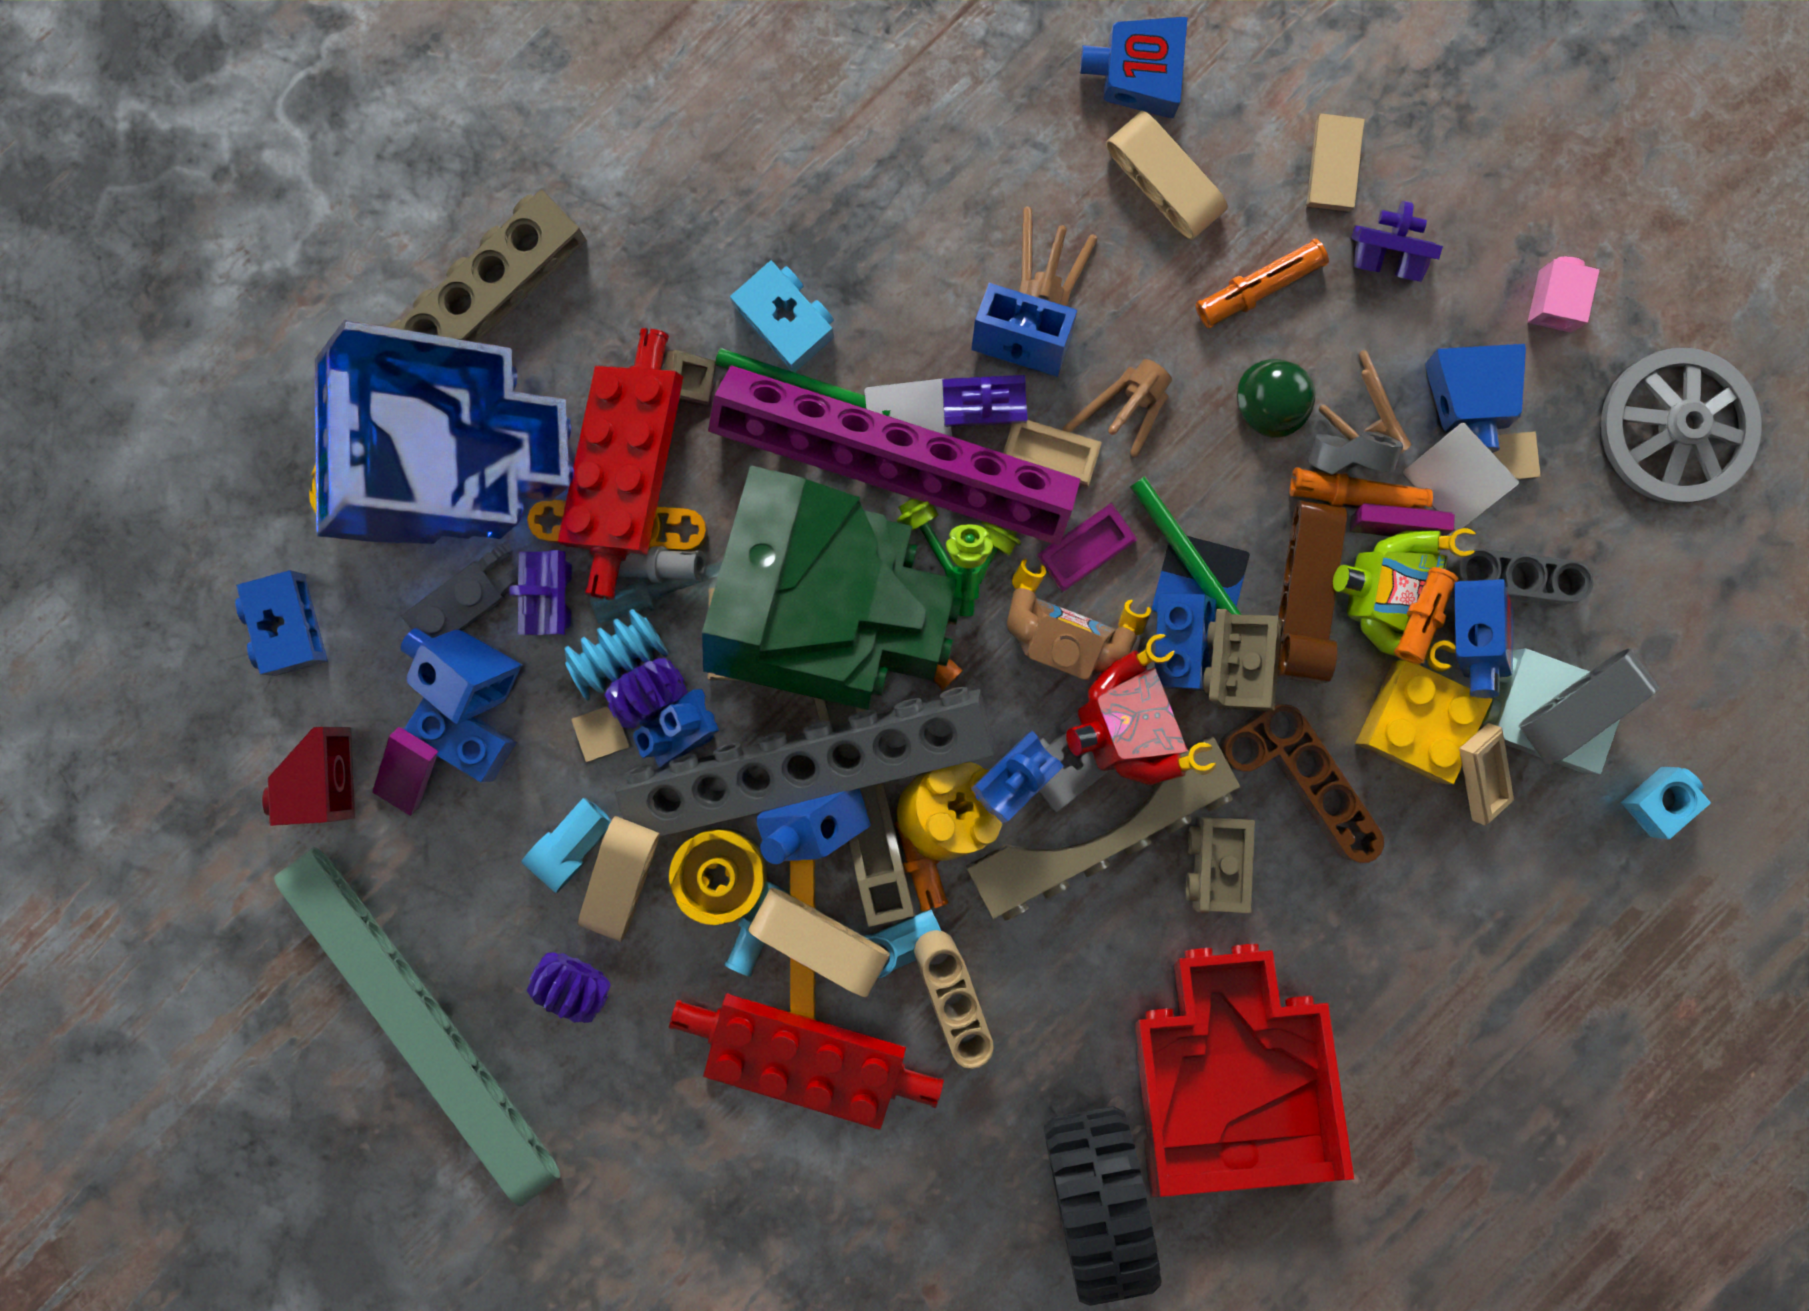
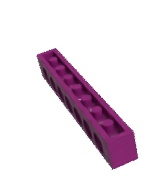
[708,365,1081,546]

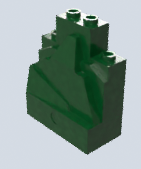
[702,465,962,710]

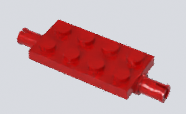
[557,328,684,601]
[669,993,944,1130]

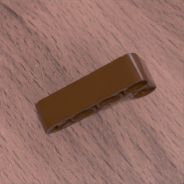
[1277,500,1347,684]
[1218,704,1384,863]

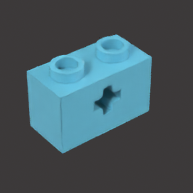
[730,260,834,372]

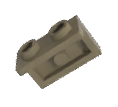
[1203,609,1282,711]
[1186,817,1255,913]

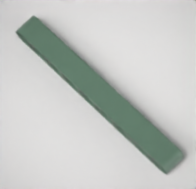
[274,847,561,1207]

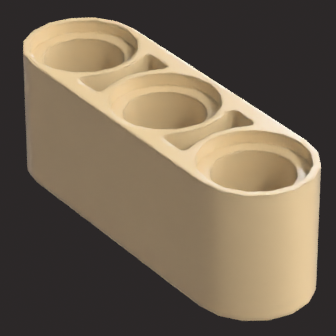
[1106,111,1228,240]
[577,816,660,942]
[748,888,890,997]
[914,930,994,1069]

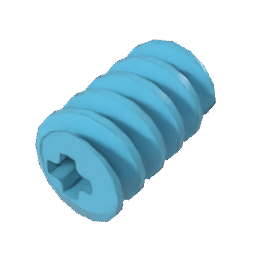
[564,609,669,701]

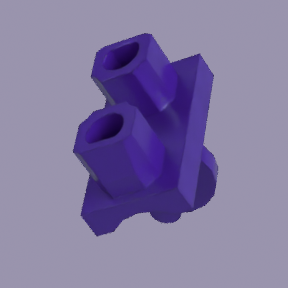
[1351,201,1443,282]
[942,375,1028,427]
[509,550,572,635]

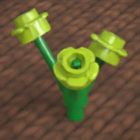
[896,498,1021,616]

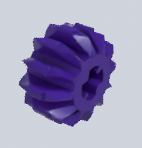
[604,658,688,729]
[526,952,611,1023]

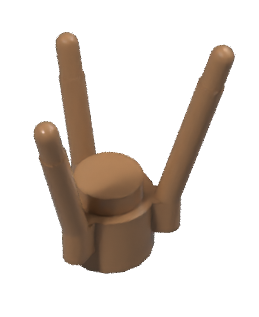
[1019,207,1097,306]
[1319,350,1412,453]
[1062,359,1172,457]

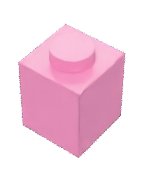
[1527,256,1600,333]

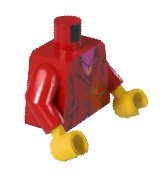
[1066,634,1216,785]

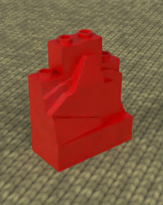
[1135,944,1354,1198]

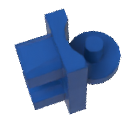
[633,689,719,768]
[971,731,1064,824]

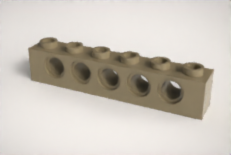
[340,189,587,426]

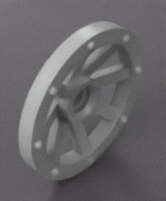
[1601,348,1762,504]

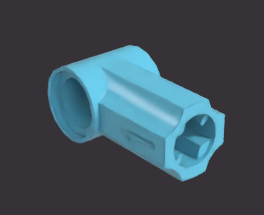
[521,797,612,893]
[865,909,941,978]

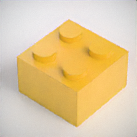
[1355,660,1493,784]

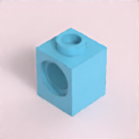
[1620,767,1711,839]

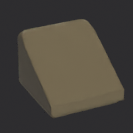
[661,350,716,406]

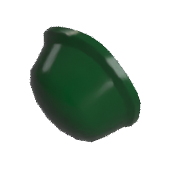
[1237,359,1316,438]

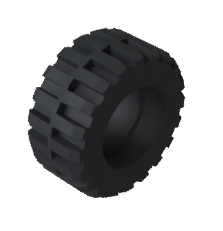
[1044,1106,1162,1306]

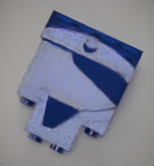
[315,320,574,544]

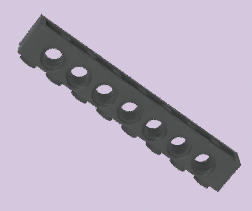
[614,687,995,837]

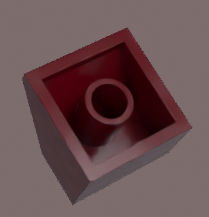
[262,727,355,826]

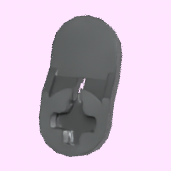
[1308,432,1403,474]

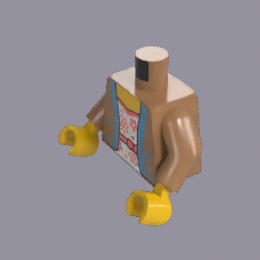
[1007,558,1151,680]

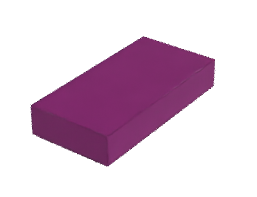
[1036,502,1138,593]
[1350,503,1455,536]
[372,727,438,816]

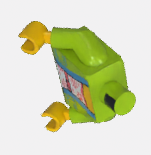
[1333,528,1476,672]

